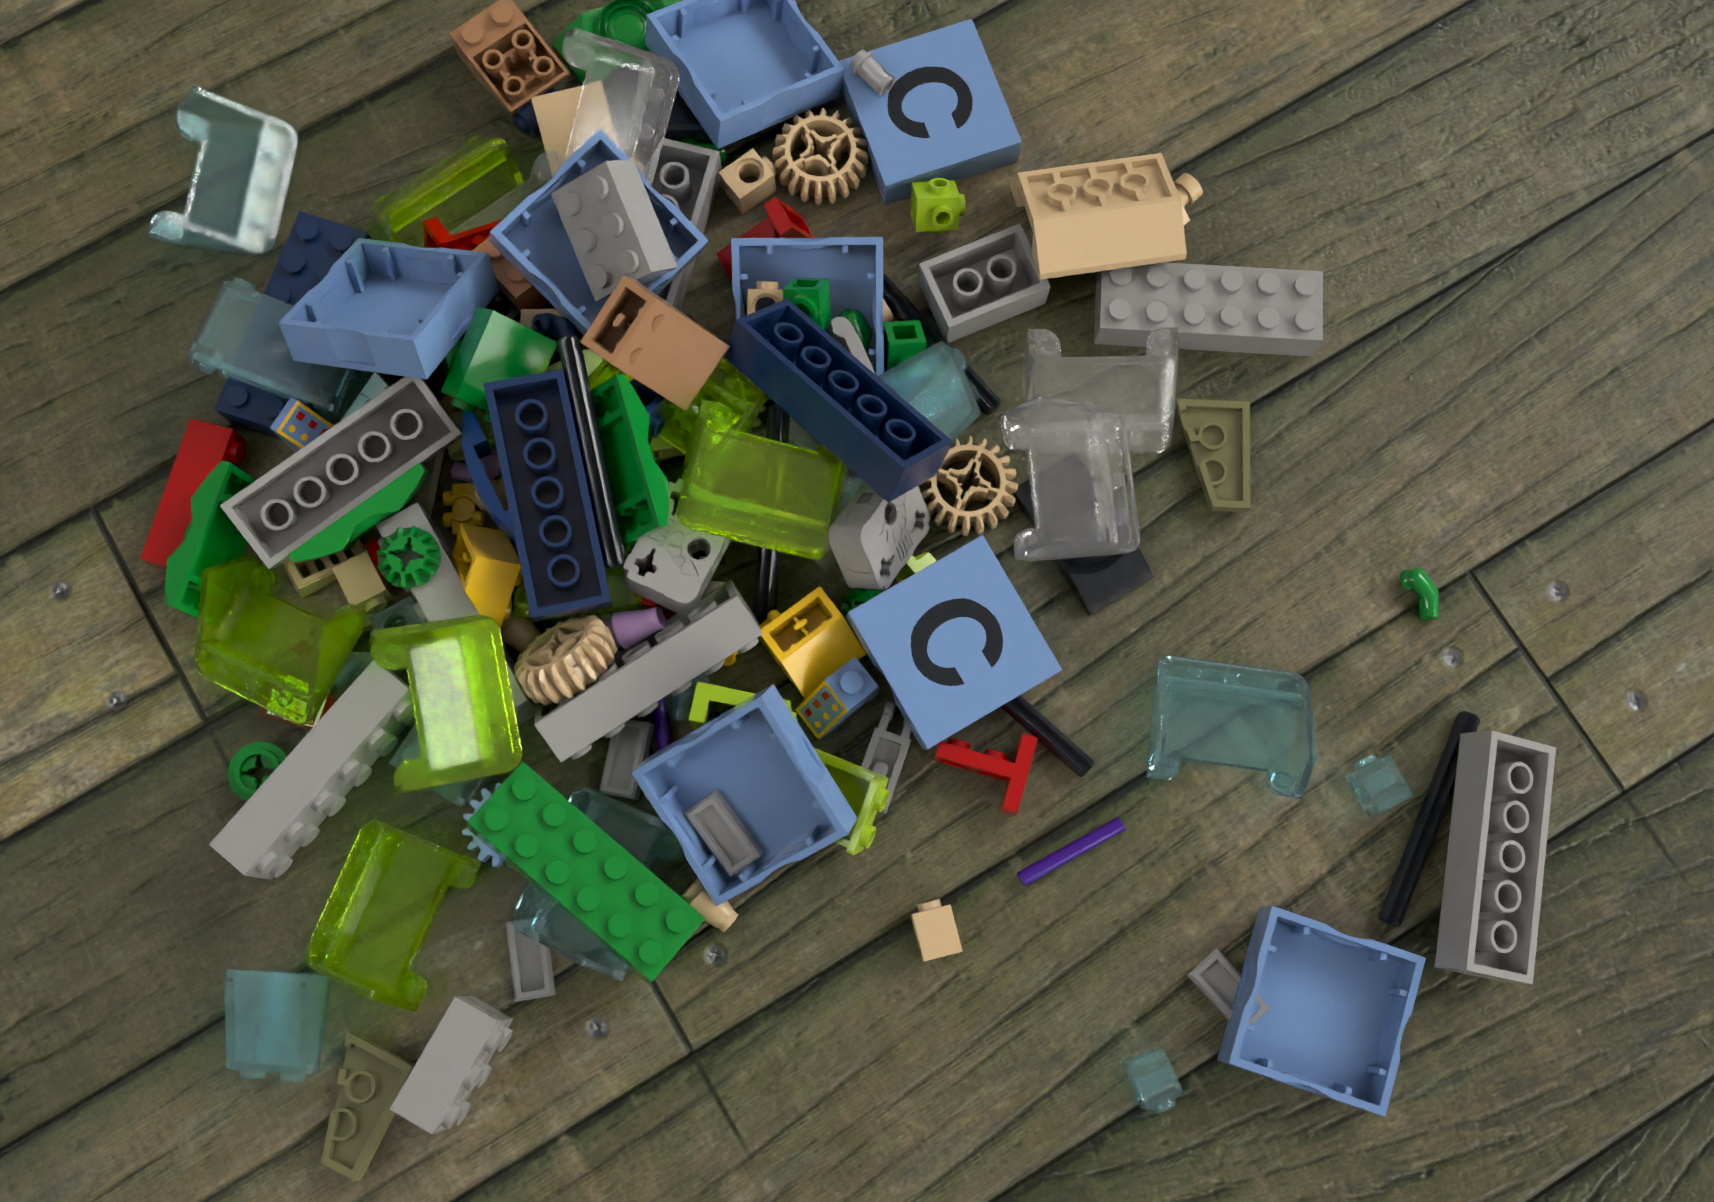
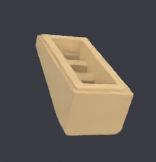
[283,539,366,598]

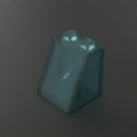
[878,341,981,441]
[225,969,332,1081]

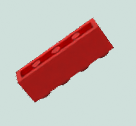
[140,418,246,571]

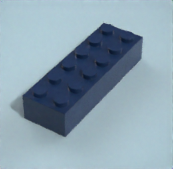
[214,211,372,440]
[724,299,953,503]
[483,369,612,622]

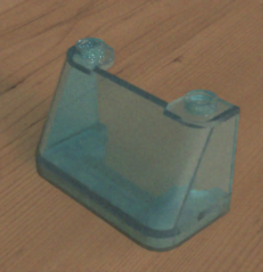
[186,277,360,423]

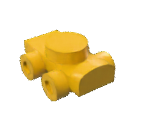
[443,483,484,537]

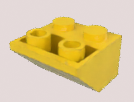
[451,523,523,633]
[759,586,866,699]

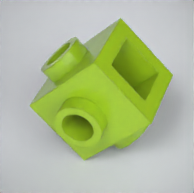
[910,178,966,234]

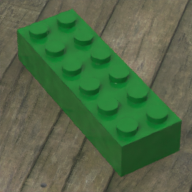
[467,762,706,985]

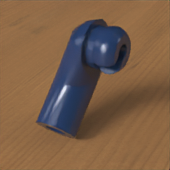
[531,313,577,341]

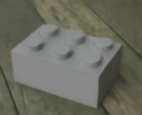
[551,159,678,302]
[917,223,1051,343]
[389,996,513,1134]

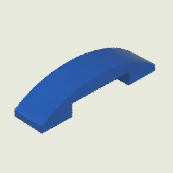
[462,411,516,543]

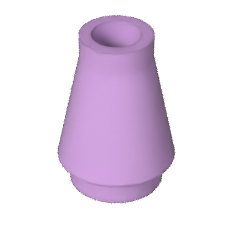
[605,606,666,649]

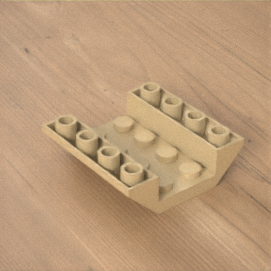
[1009,153,1187,280]

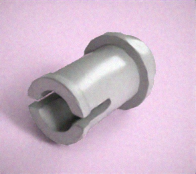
[849,50,896,97]

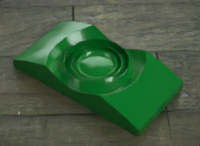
[552,0,682,90]
[591,374,669,547]
[165,461,256,627]
[288,463,431,562]

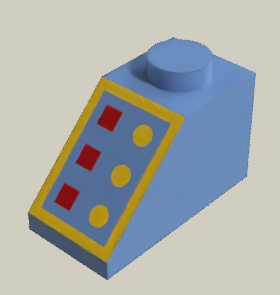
[270,397,334,452]
[795,657,879,741]

